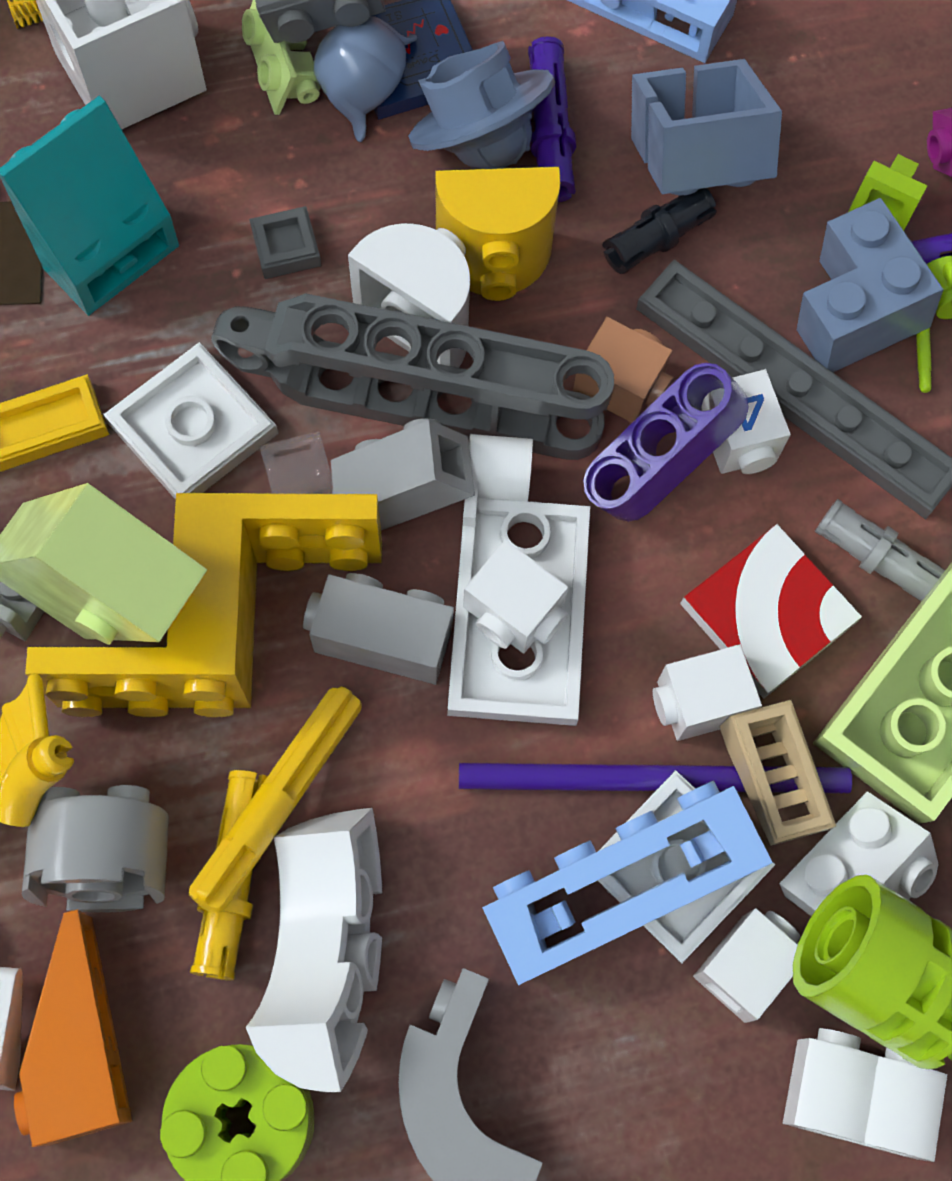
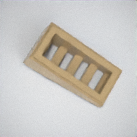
[719,700,836,846]

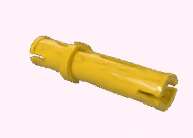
[190,770,268,980]

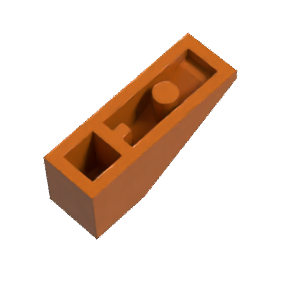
[14,909,133,1147]

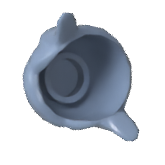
[313,16,417,142]

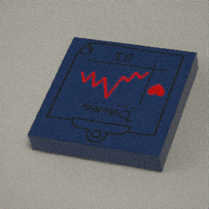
[373,0,473,120]

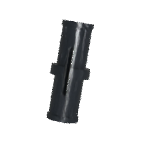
[602,188,717,274]

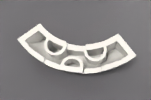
[246,808,382,1092]

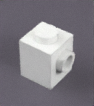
[463,539,568,654]

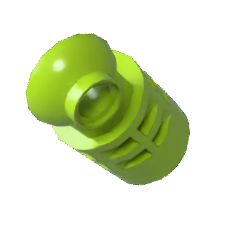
[793,875,952,1069]

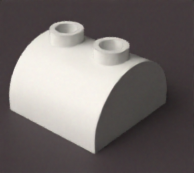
[348,223,470,368]

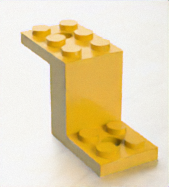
[25,493,382,717]

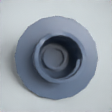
[408,41,556,169]

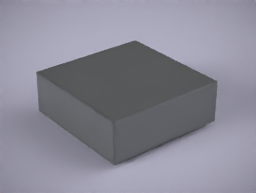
[249,206,321,279]

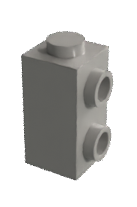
[331,418,475,530]
[303,573,454,685]

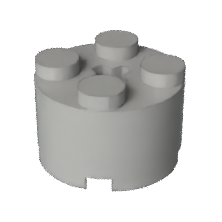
[22,785,169,912]

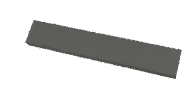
[636,260,952,520]

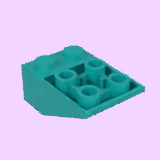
[0,95,179,316]

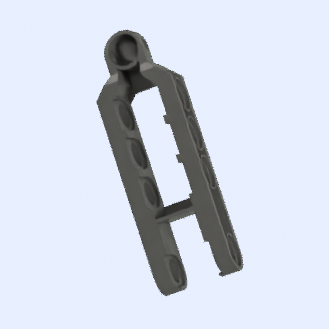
[211,293,614,460]

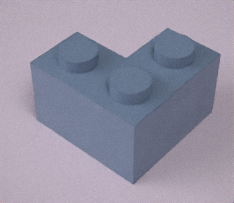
[796,198,944,372]

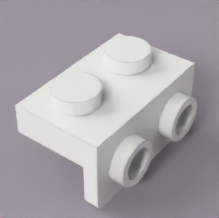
[779,791,938,916]

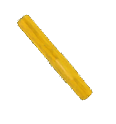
[189,686,362,913]

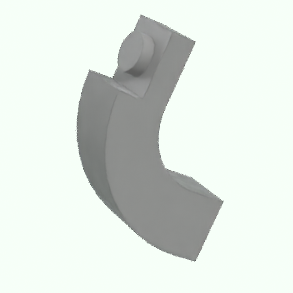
[399,968,542,1181]

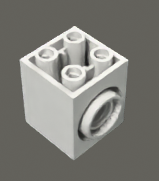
[36,0,207,129]

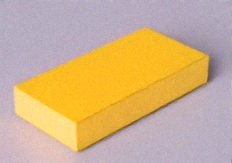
[0,374,110,472]

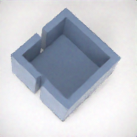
[631,59,782,195]

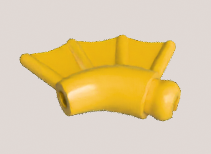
[0,674,74,827]

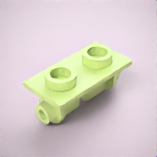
[242,0,321,115]

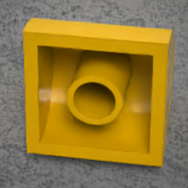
[435,167,560,301]

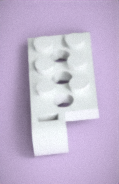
[447,434,590,726]

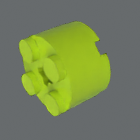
[160,1044,314,1181]

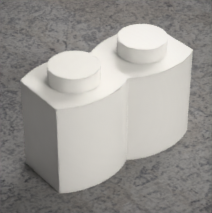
[783,1028,947,1162]

